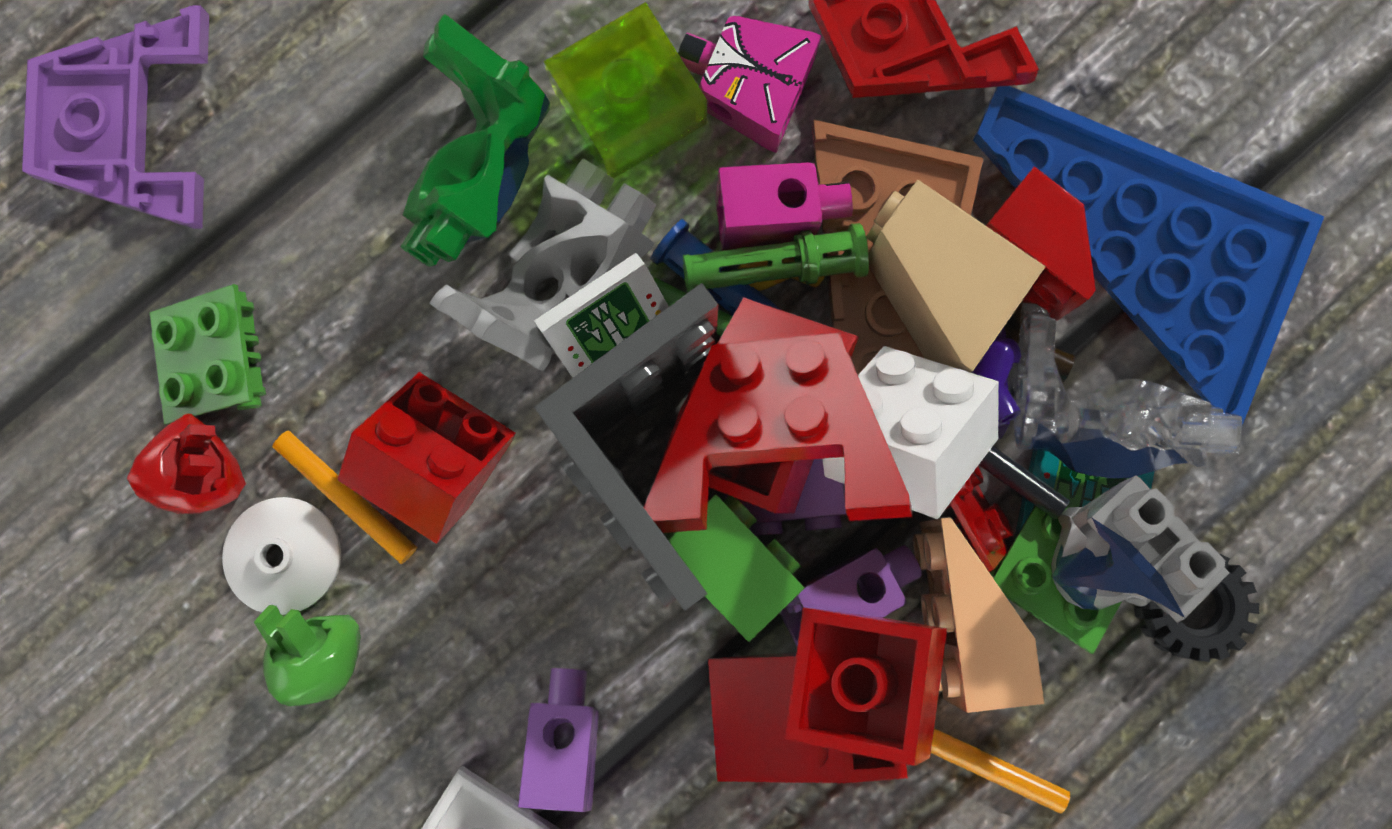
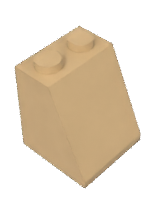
[866,179,1046,373]

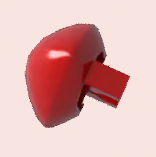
[127,414,246,514]

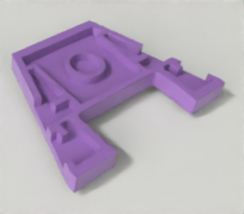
[22,5,209,229]

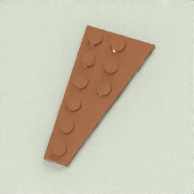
[812,120,983,375]

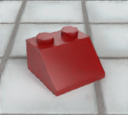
[784,607,947,766]

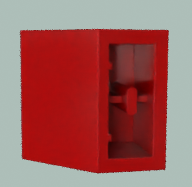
[986,166,1096,323]
[337,372,516,544]

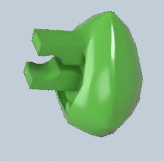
[254,605,361,706]

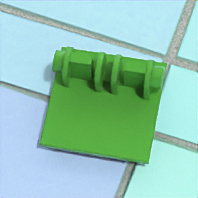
[150,284,266,425]
[989,502,1122,654]

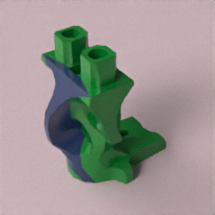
[400,14,550,267]

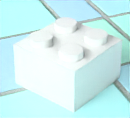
[823,346,999,520]

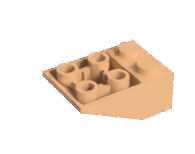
[913,517,1044,713]

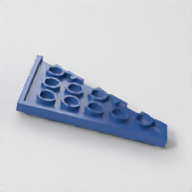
[973,86,1325,427]

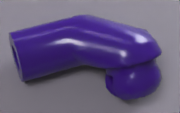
[971,336,1022,427]

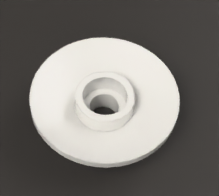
[222,497,341,615]

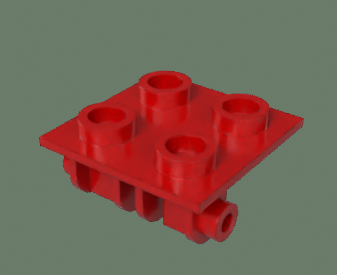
[945,466,1013,572]

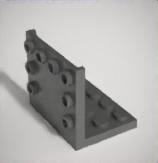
[534,283,718,611]

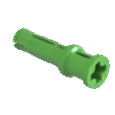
[683,223,869,293]

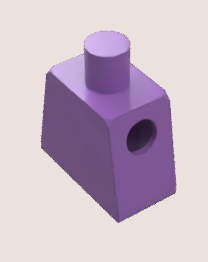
[779,545,922,646]
[518,668,599,812]

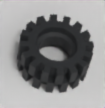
[1134,554,1259,662]

